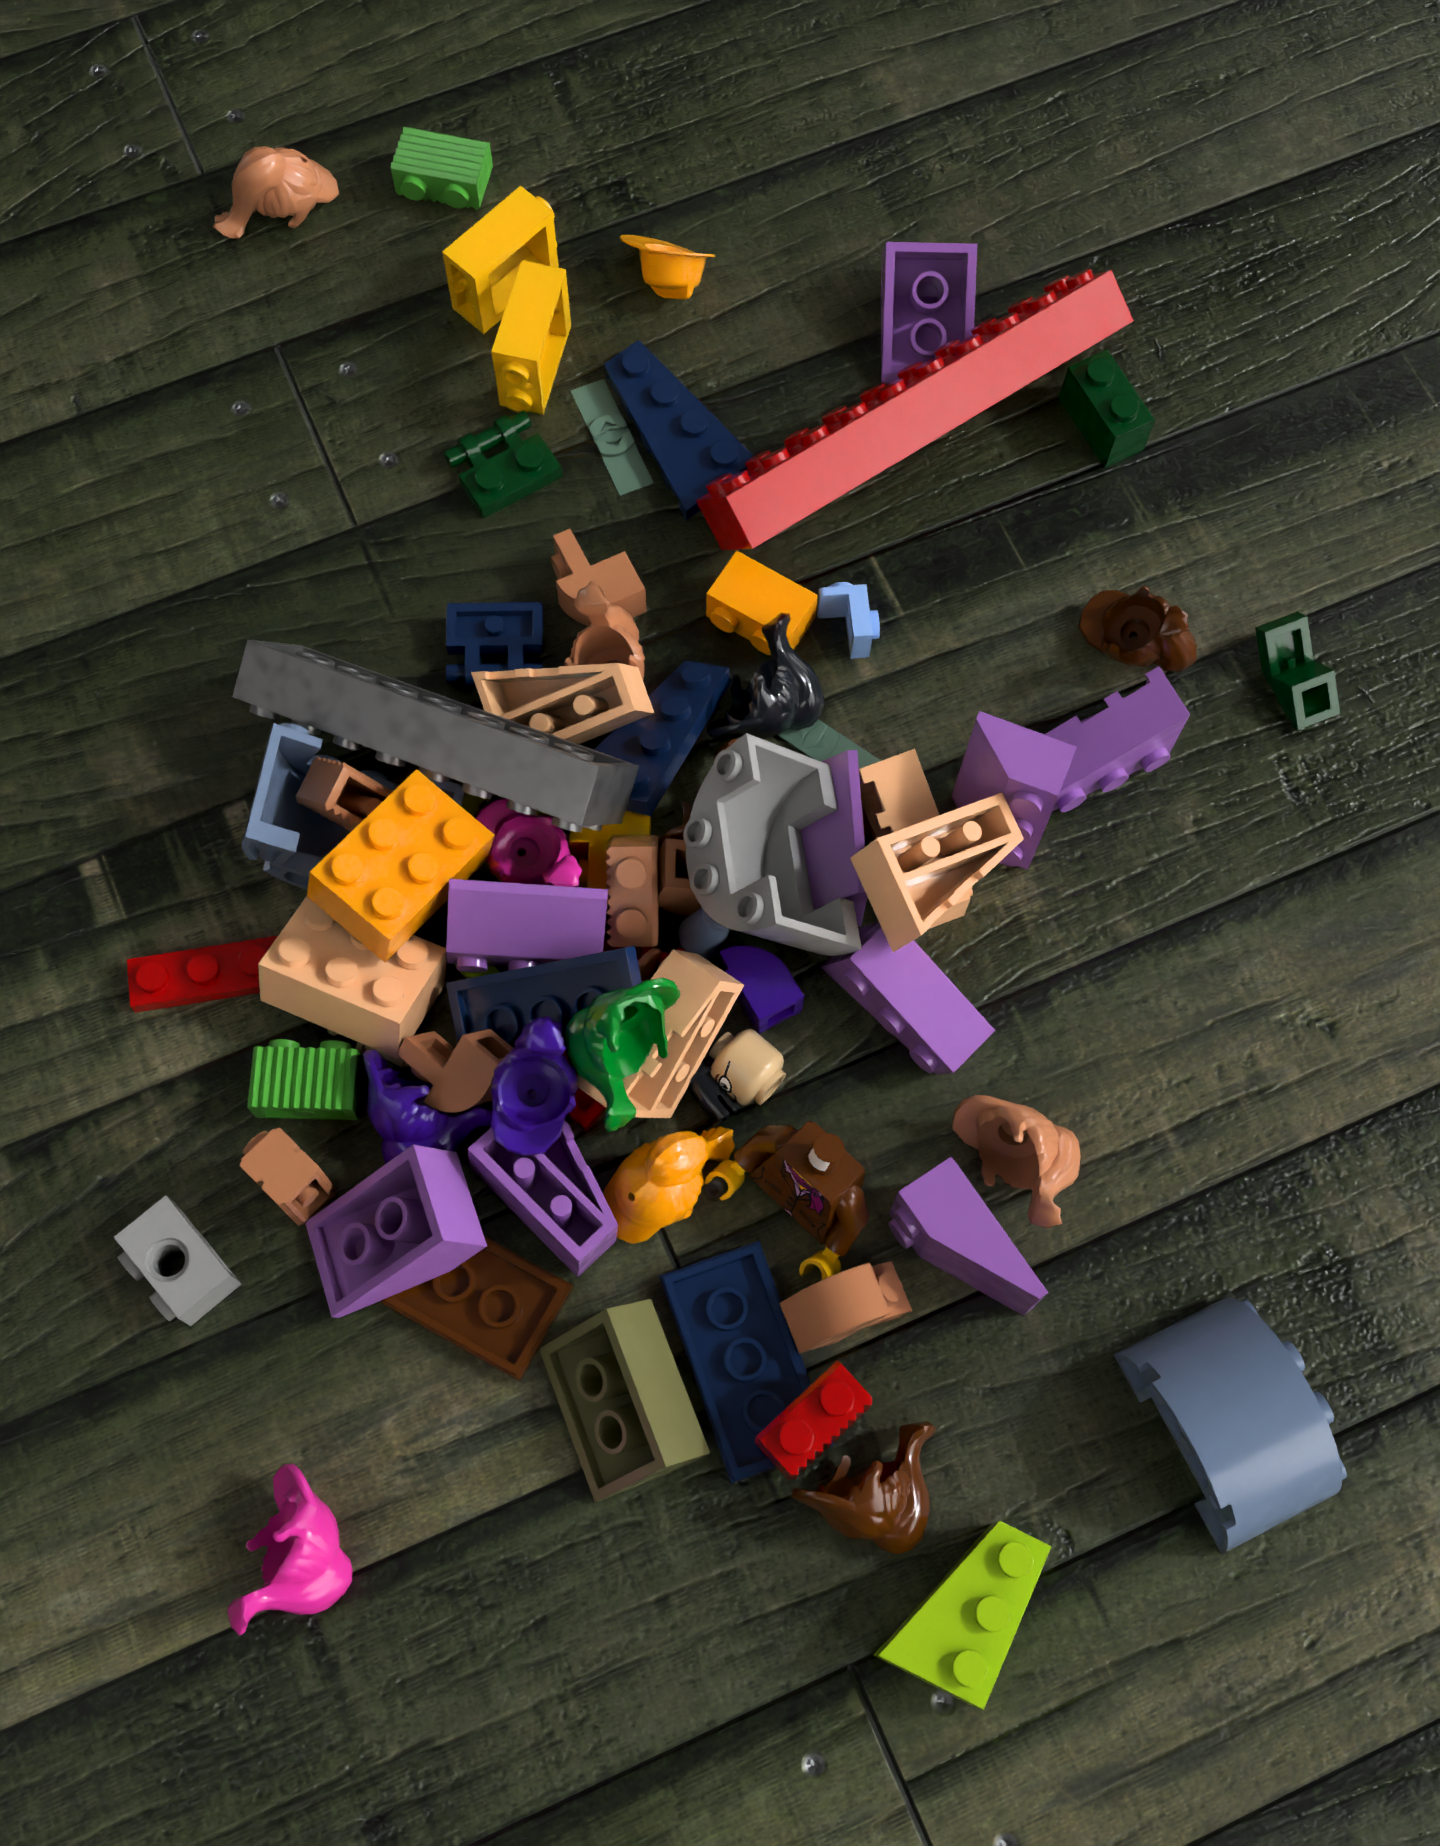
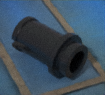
[685,1059,741,1127]

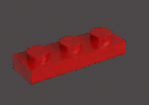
[127,936,278,1013]

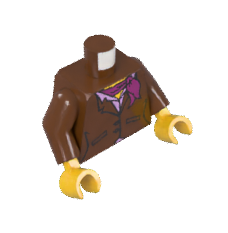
[705,1120,869,1280]

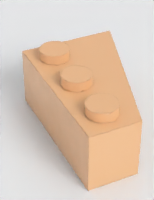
[850,793,1024,952]

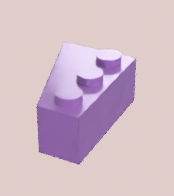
[1044,666,1190,812]
[821,921,995,1075]
[468,1090,618,1277]

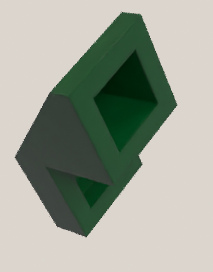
[1255,611,1340,730]

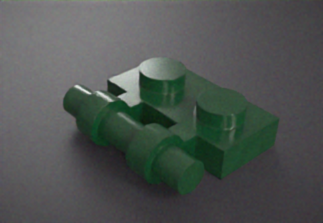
[443,410,563,519]

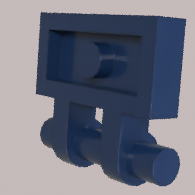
[446,602,544,688]

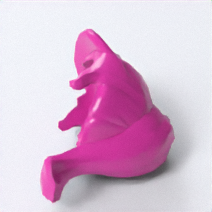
[475,798,582,887]
[227,1463,353,1636]

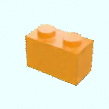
[706,550,818,655]

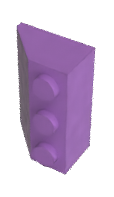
[951,711,1077,870]
[801,750,867,927]
[446,879,608,973]

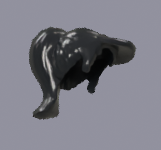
[707,613,825,739]

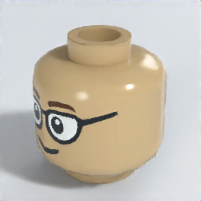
[709,1029,786,1105]

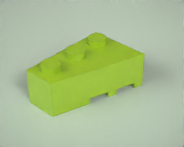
[873,1521,1052,1710]

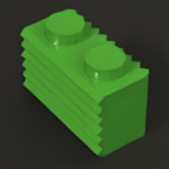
[391,127,493,210]
[247,1039,364,1120]

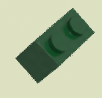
[1059,349,1155,468]

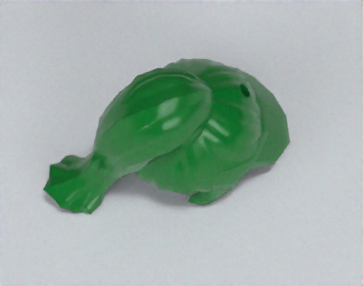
[564,978,680,1132]

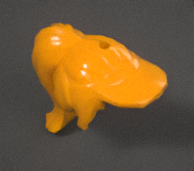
[603,1126,735,1244]

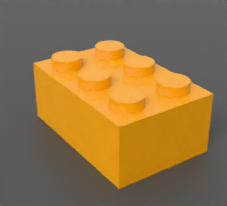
[307,769,495,963]

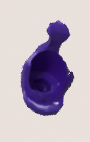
[491,1016,578,1156]
[363,1050,493,1164]

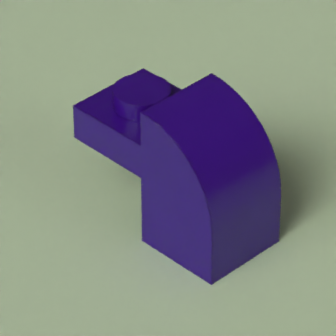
[719,946,804,1034]

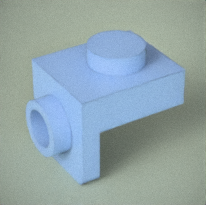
[817,582,880,659]

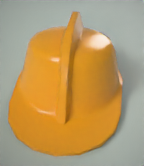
[619,235,715,300]

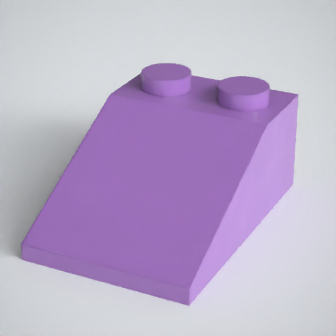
[881,242,977,384]
[305,1144,487,1318]
[888,1156,1048,1315]

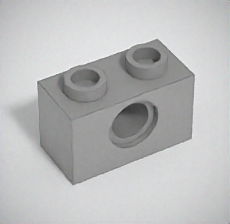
[114,1195,241,1326]

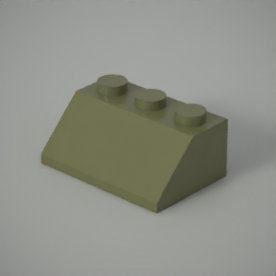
[539,1299,710,1503]

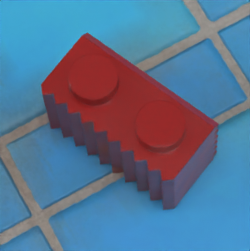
[755,1360,872,1480]

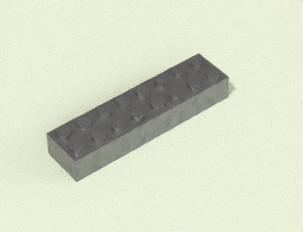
[232,639,639,832]

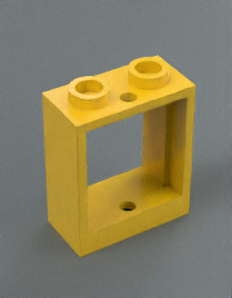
[442,185,559,334]
[491,260,571,415]

